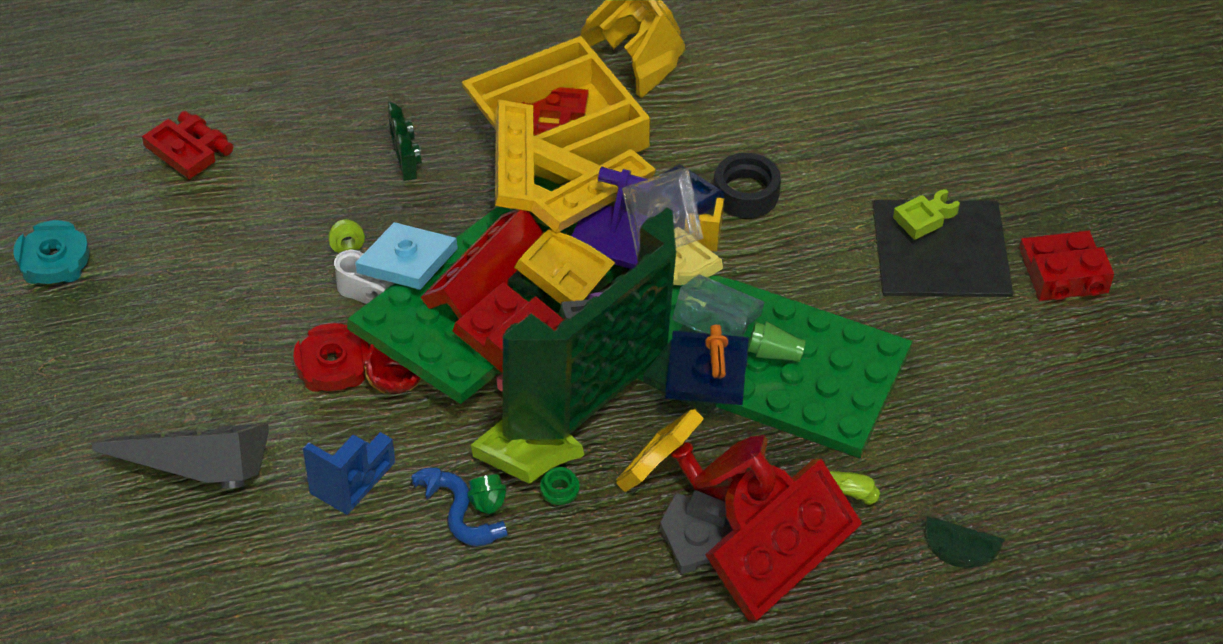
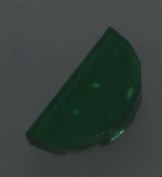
[924,516,1005,569]

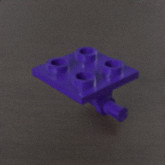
[572,166,651,269]

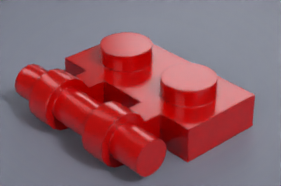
[521,87,589,136]
[142,111,234,180]

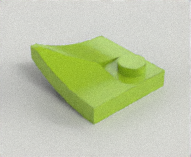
[471,419,584,484]

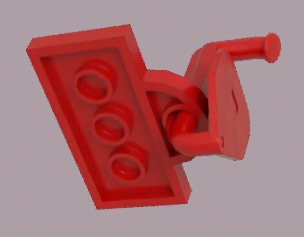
[671,435,863,621]

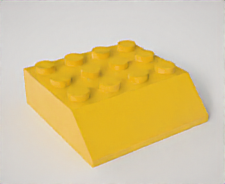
[462,36,650,184]

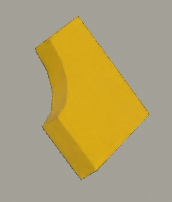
[616,409,704,492]

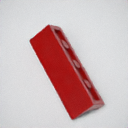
[421,209,544,319]

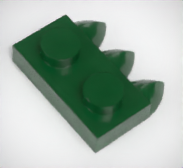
[387,102,422,181]

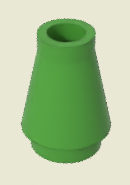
[747,321,806,362]

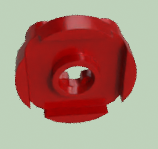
[293,323,369,392]

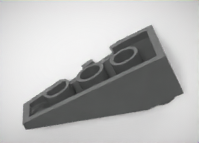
[92,423,269,488]

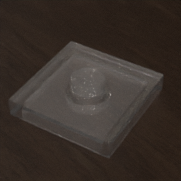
[622,168,703,257]

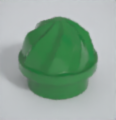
[467,475,507,514]

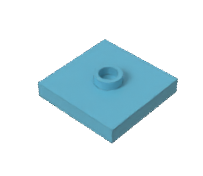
[355,222,458,290]

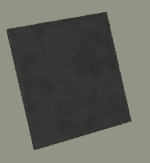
[873,200,1013,297]

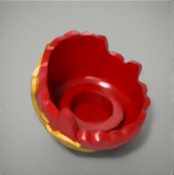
[365,344,422,394]

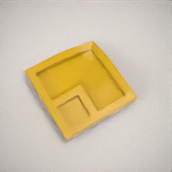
[514,229,615,304]

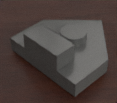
[660,490,732,574]

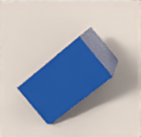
[303,432,395,515]

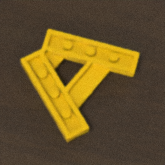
[495,100,656,233]

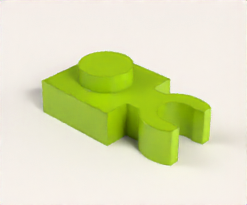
[893,189,960,240]

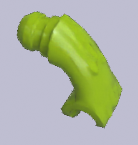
[830,471,880,505]

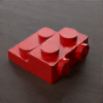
[1019,230,1114,301]
[452,282,564,373]

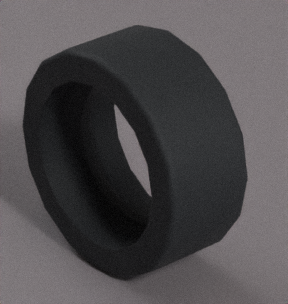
[714,153,781,218]

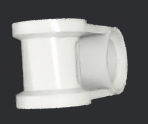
[334,250,394,304]

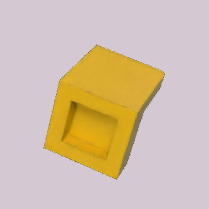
[683,198,724,252]

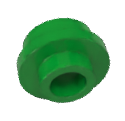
[540,467,580,505]

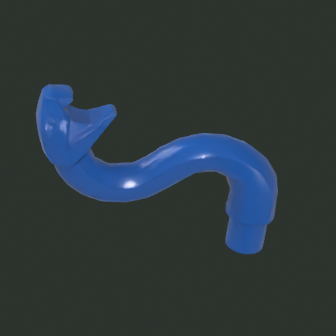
[411,468,508,546]

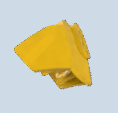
[580,0,686,98]

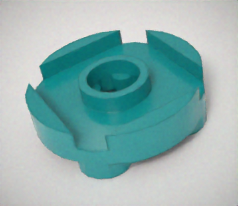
[13,220,90,284]

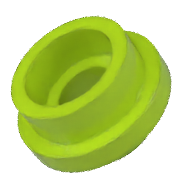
[328,219,365,253]

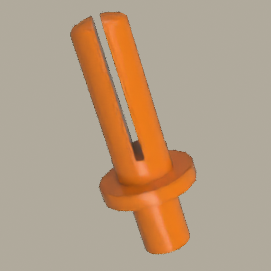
[705,324,728,379]

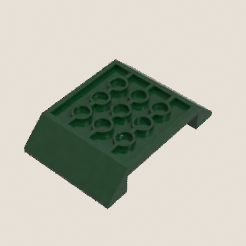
[503,207,676,440]

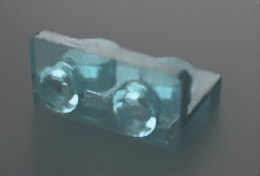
[673,274,765,347]

